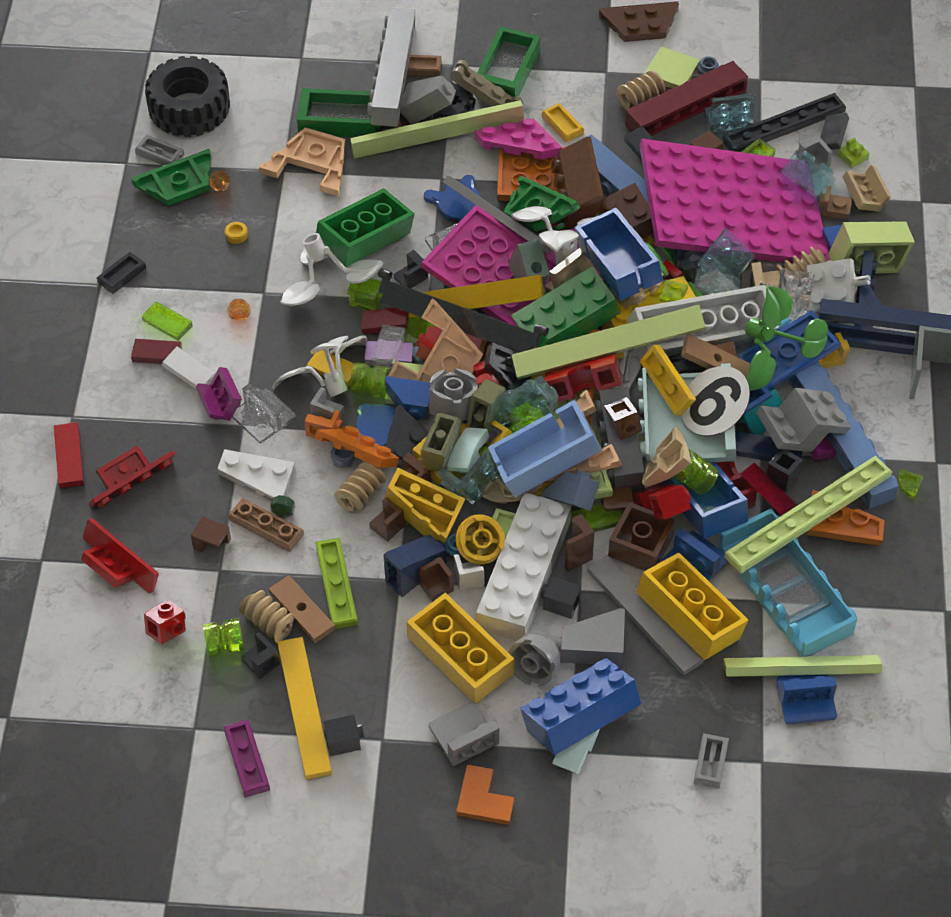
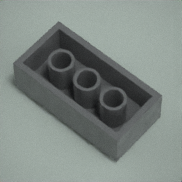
[595,386,645,493]

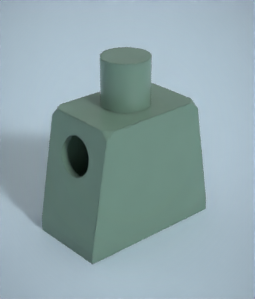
[508,239,550,300]

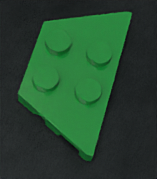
[131,149,211,206]
[504,176,580,232]

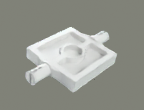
[793,258,871,312]

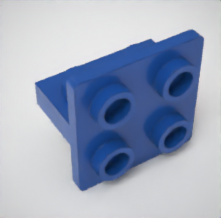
[661,528,729,581]
[776,675,837,724]

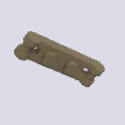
[450,60,523,107]

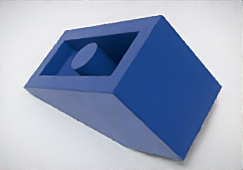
[385,376,430,420]

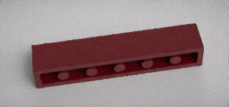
[625,61,748,136]

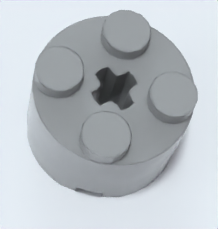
[429,369,478,424]

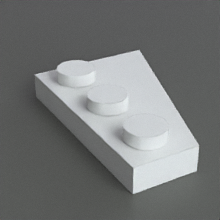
[218,449,295,499]

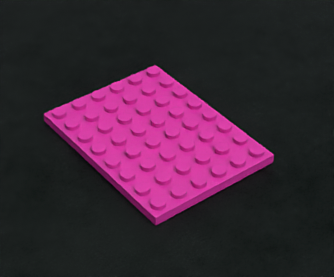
[639,139,830,264]

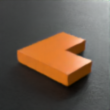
[456,765,514,825]

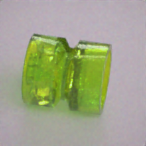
[350,362,390,397]
[673,449,718,495]
[203,617,244,657]

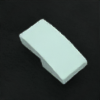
[447,428,490,473]
[552,729,600,775]

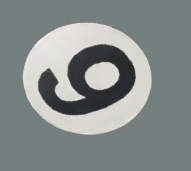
[682,366,750,435]

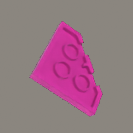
[474,119,562,159]

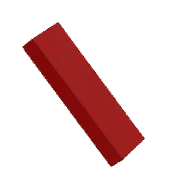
[54,422,84,488]

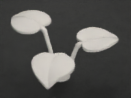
[511,206,595,266]
[280,233,384,306]
[272,336,367,397]

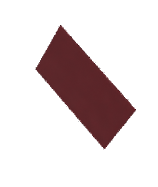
[740,462,798,515]

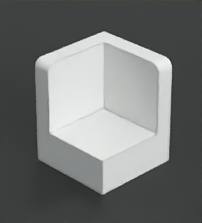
[454,554,484,591]

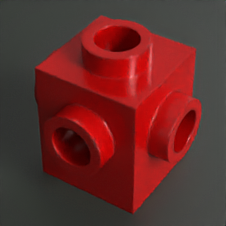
[144,600,186,644]

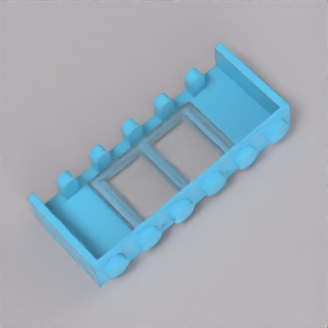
[719,509,857,657]

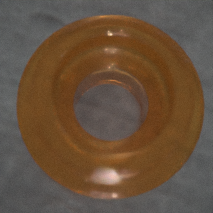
[209,170,231,192]
[227,299,251,321]

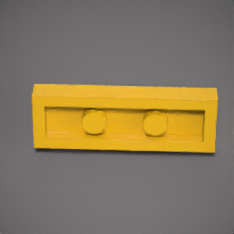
[639,345,696,416]

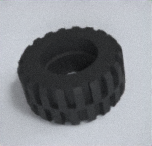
[145,56,230,137]

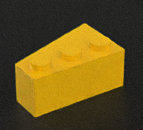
[384,468,465,545]

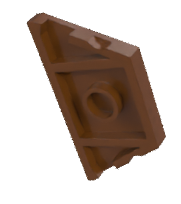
[599,1,679,42]

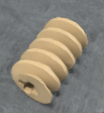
[616,70,666,110]
[776,244,827,287]
[334,461,387,512]
[239,590,295,643]

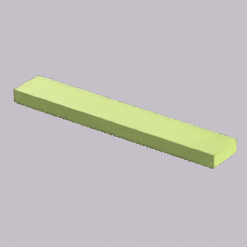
[723,655,883,677]

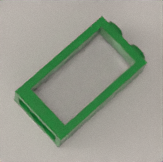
[477,26,540,97]
[297,88,382,138]

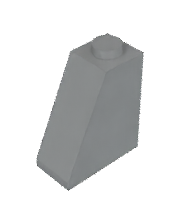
[400,75,456,125]
[556,608,625,666]

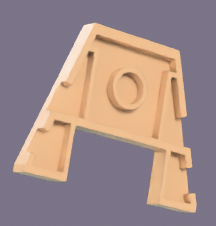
[259,128,346,197]
[388,299,483,382]
[548,390,622,481]

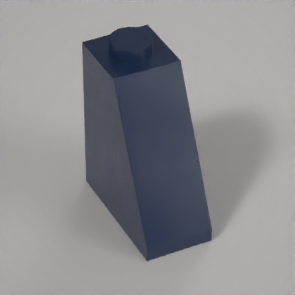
[383,534,447,597]

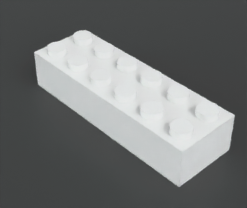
[627,285,779,360]
[476,493,572,640]

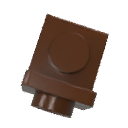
[604,397,642,440]
[402,453,431,483]

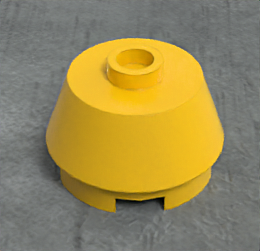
[456,514,505,565]

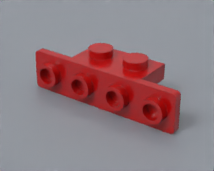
[89,445,176,508]
[81,518,159,593]

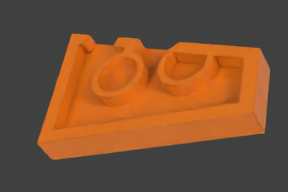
[314,426,399,468]
[807,490,885,546]

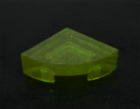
[660,280,688,302]
[897,468,923,499]

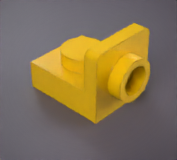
[819,332,850,368]

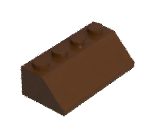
[551,137,603,228]

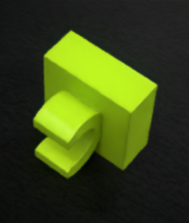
[837,138,869,168]

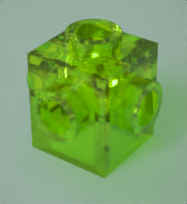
[508,402,544,433]

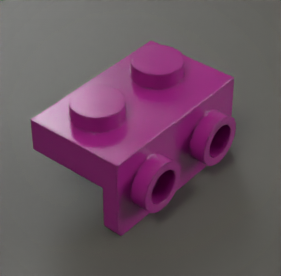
[196,367,242,421]

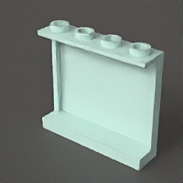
[638,363,736,464]

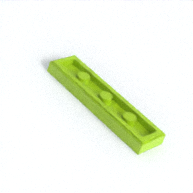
[315,537,358,629]

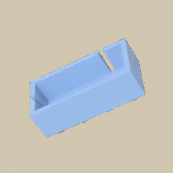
[488,400,602,498]

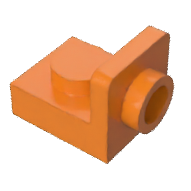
[305,410,344,443]

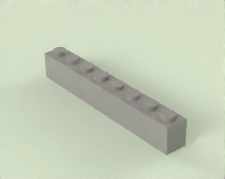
[367,8,416,127]

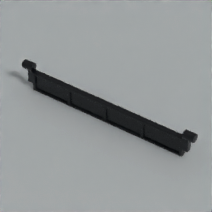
[378,268,549,353]

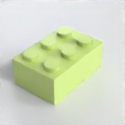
[828,222,915,274]

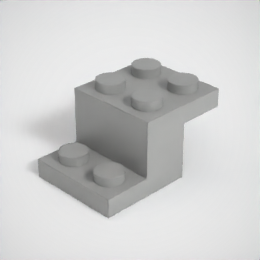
[756,388,851,452]

